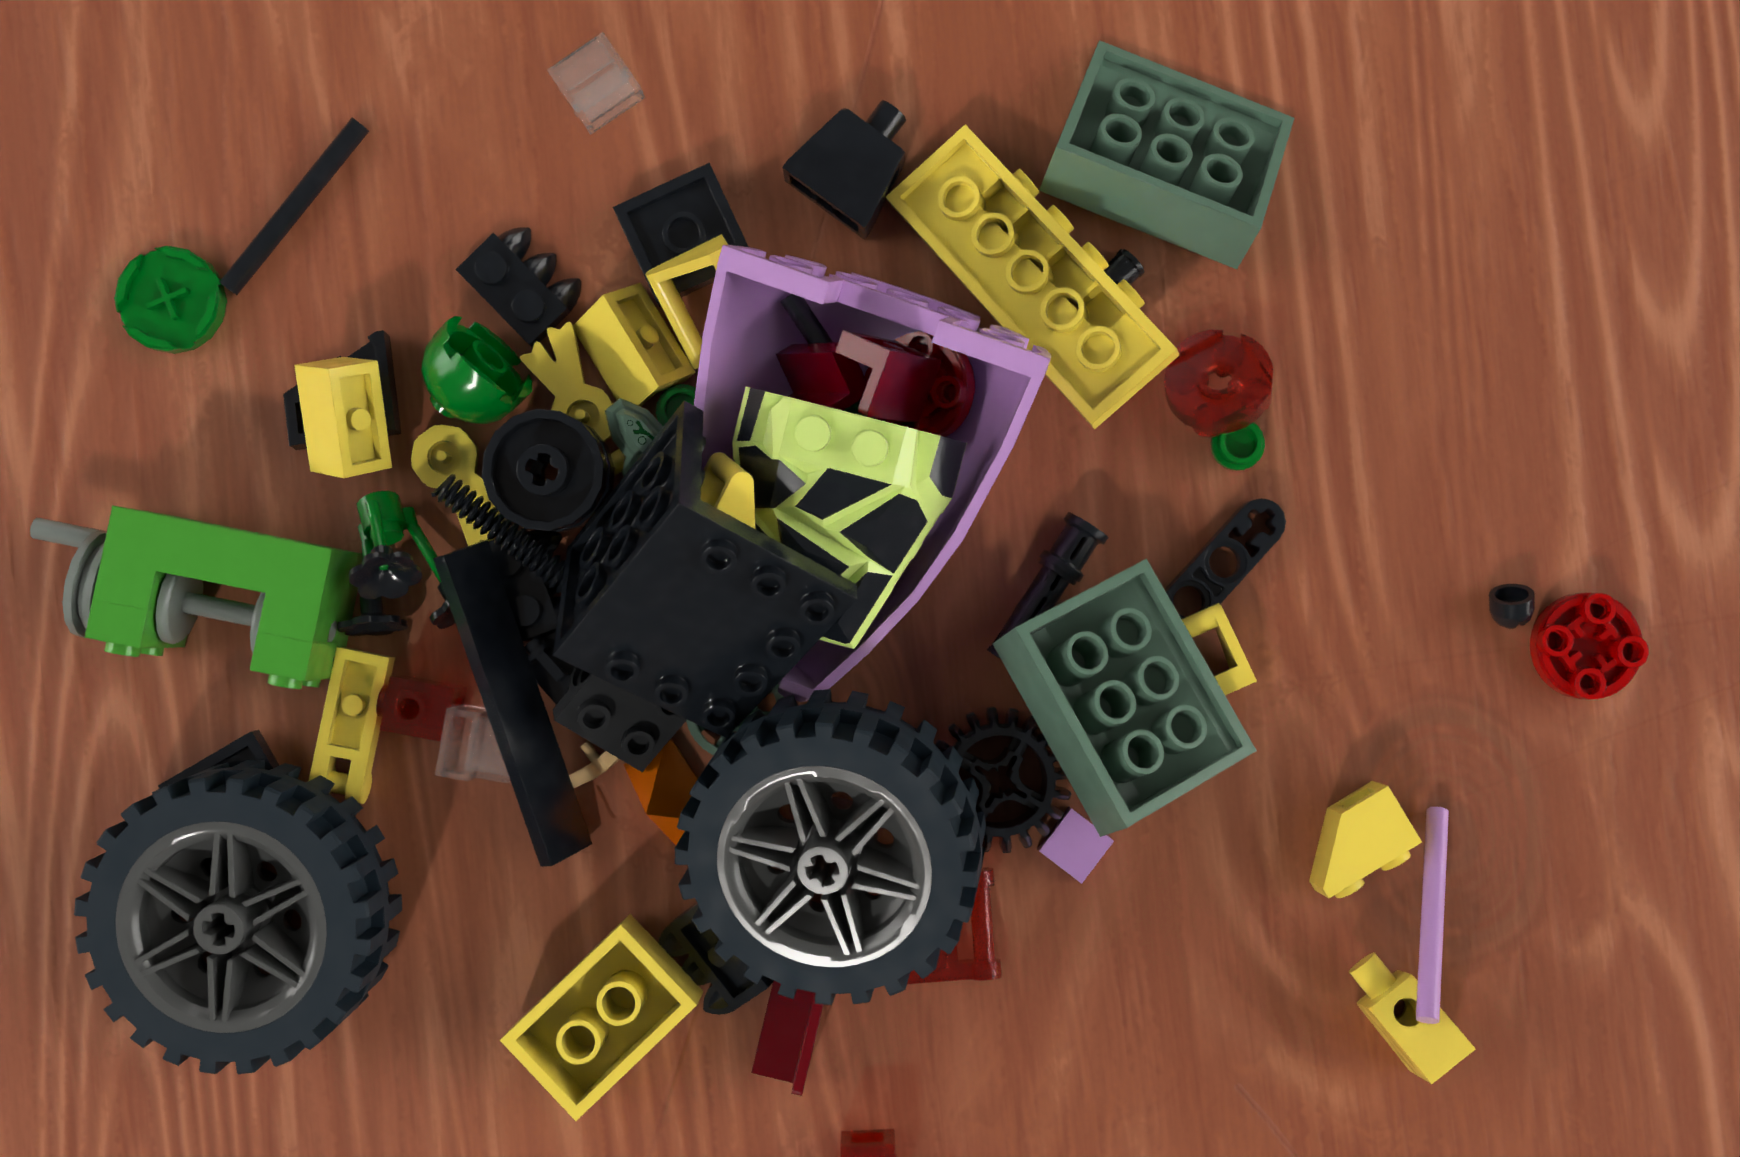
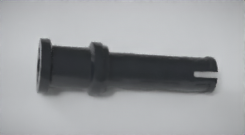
[987,512,1109,659]

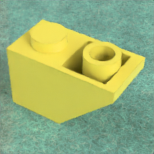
[1309,781,1422,898]

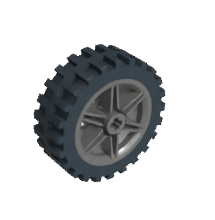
[674,689,986,1005]
[74,760,402,1074]

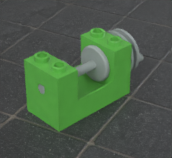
[30,505,362,689]

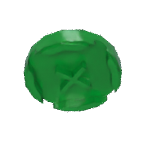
[114,246,227,354]

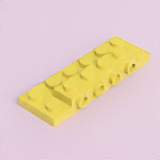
[886,124,1179,429]

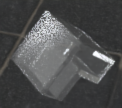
[547,32,645,135]
[435,704,511,784]

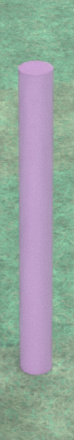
[1416,807,1449,1024]

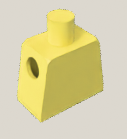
[1349,952,1476,1084]

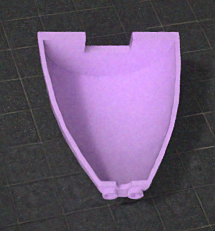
[694,245,1052,702]

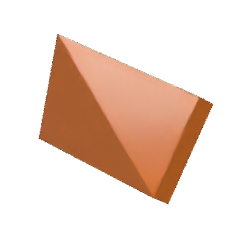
[623,738,698,845]

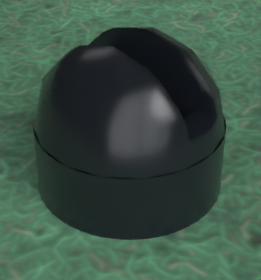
[1489,584,1535,629]

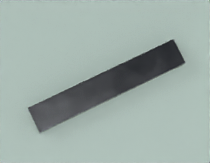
[433,540,592,867]

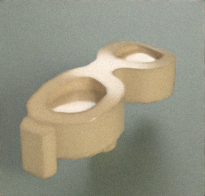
[569,741,620,788]

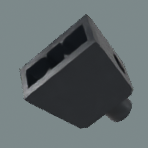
[782,100,906,240]

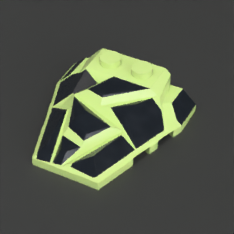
[732,386,967,649]

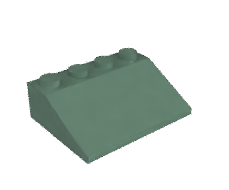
[1039,40,1294,269]
[992,558,1257,837]

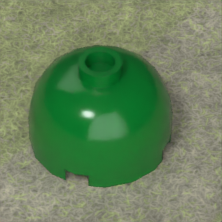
[421,316,532,424]

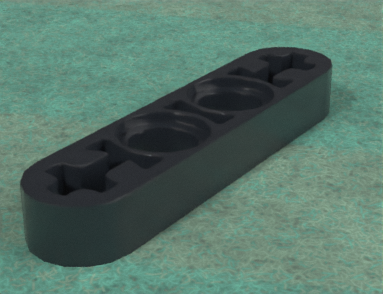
[1164,498,1286,619]

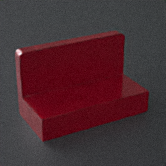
[835,330,942,423]
[776,342,867,411]
[751,981,824,1096]

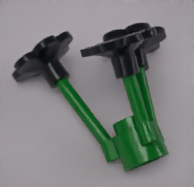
[337,491,455,636]

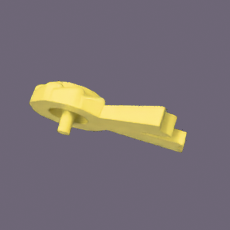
[520,322,612,442]
[411,424,506,546]

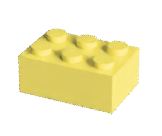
[500,914,703,1121]

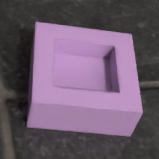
[1037,806,1114,884]

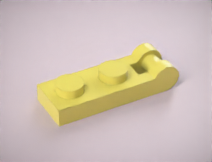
[309,647,395,804]

